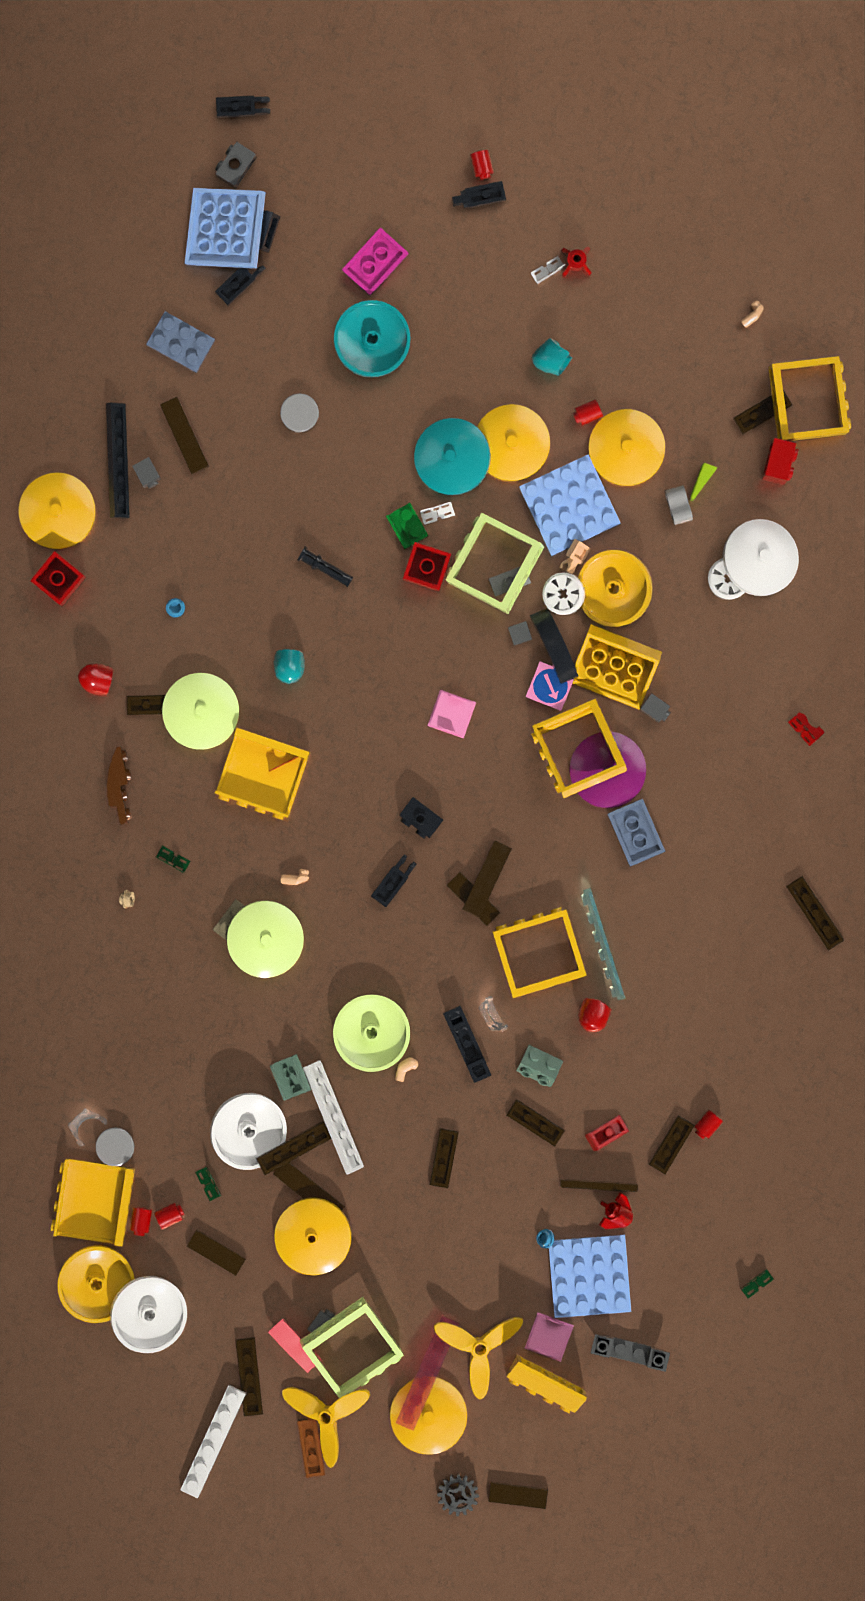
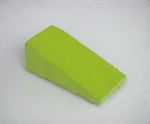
[689,463,717,501]

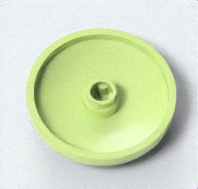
[162,673,239,749]
[226,900,304,978]
[333,994,410,1072]

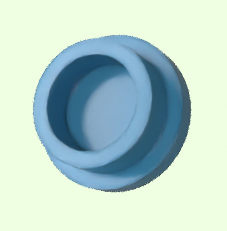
[166,598,185,617]
[536,1229,554,1249]

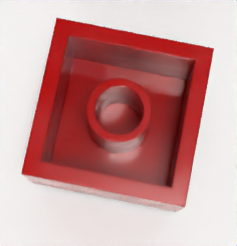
[762,438,799,485]
[403,542,451,592]
[30,551,86,607]

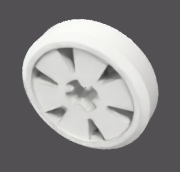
[708,558,745,600]
[542,573,585,615]

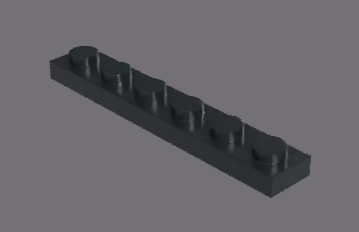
[106,402,130,519]

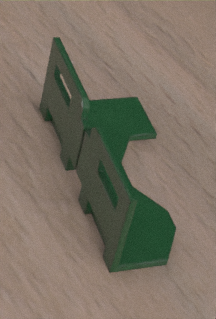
[155,846,191,873]
[195,1167,222,1201]
[740,1269,774,1299]

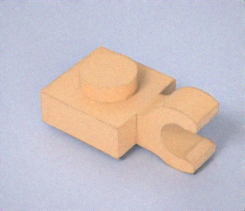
[560,539,591,574]

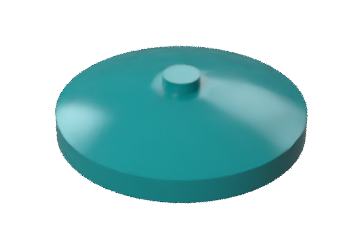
[334,300,411,377]
[414,418,491,495]

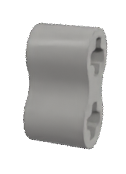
[665,485,693,525]

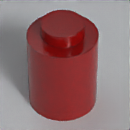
[470,150,494,180]
[572,399,603,426]
[694,1109,723,1139]
[154,1202,185,1230]
[130,1207,152,1236]

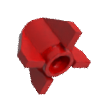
[561,246,592,278]
[599,1193,633,1229]

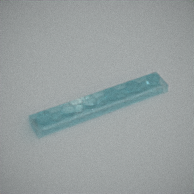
[580,888,625,1000]

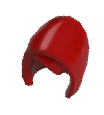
[77,663,113,696]
[578,998,612,1032]

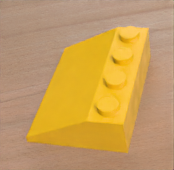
[573,624,662,710]
[506,1355,587,1413]

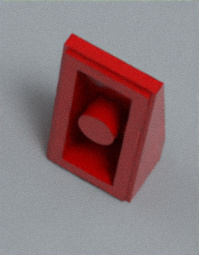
[585,1115,629,1151]

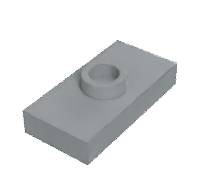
[489,566,531,597]

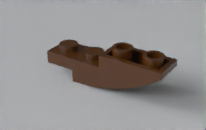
[107,746,132,825]

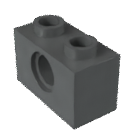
[215,142,257,189]

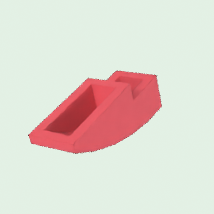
[268,1318,322,1373]

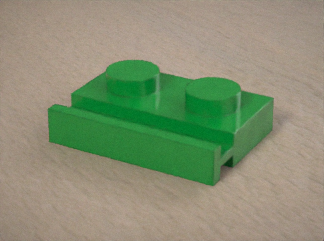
[386,503,429,550]

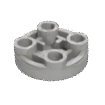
[280,393,319,433]
[96,1127,135,1166]

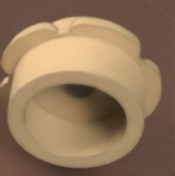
[119,889,135,909]

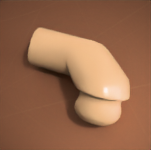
[741,301,764,328]
[281,869,309,885]
[394,1058,418,1082]

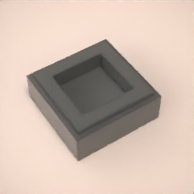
[508,621,532,646]

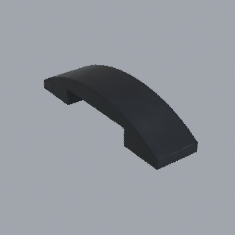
[530,608,578,684]
[443,1005,492,1083]

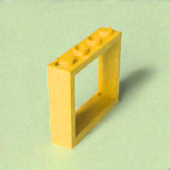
[768,356,851,441]
[531,698,627,798]
[493,907,587,998]

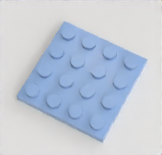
[184,188,266,269]
[519,454,621,556]
[549,1234,631,1318]

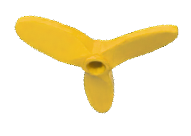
[433,1317,523,1399]
[282,1387,370,1468]

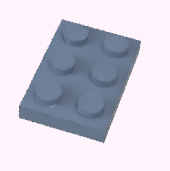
[146,311,215,373]
[607,799,665,867]

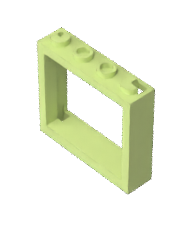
[445,513,544,614]
[300,1297,404,1398]

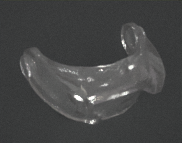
[479,996,508,1031]
[68,1108,107,1147]

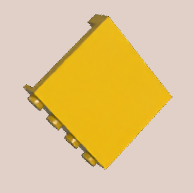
[215,728,310,820]
[51,1158,135,1246]

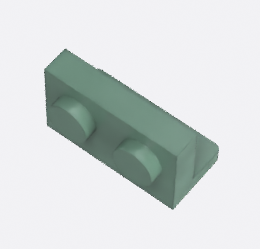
[516,1045,563,1087]
[270,1054,311,1101]

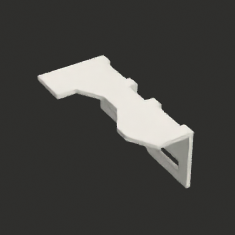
[531,256,566,284]
[420,502,455,525]

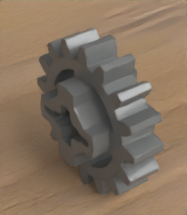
[437,1473,479,1516]

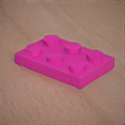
[342,227,409,296]

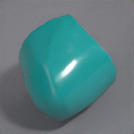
[531,338,572,376]
[273,649,305,684]

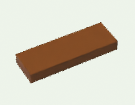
[297,1418,325,1478]

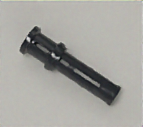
[297,546,353,587]

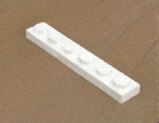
[303,1060,364,1175]
[180,1385,246,1498]

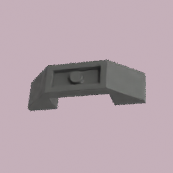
[590,1334,670,1372]

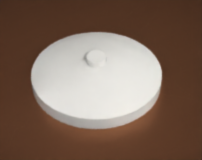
[723,519,799,596]
[210,1093,287,1170]
[110,1276,187,1353]

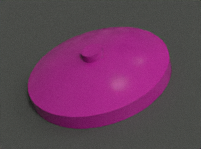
[569,732,646,808]

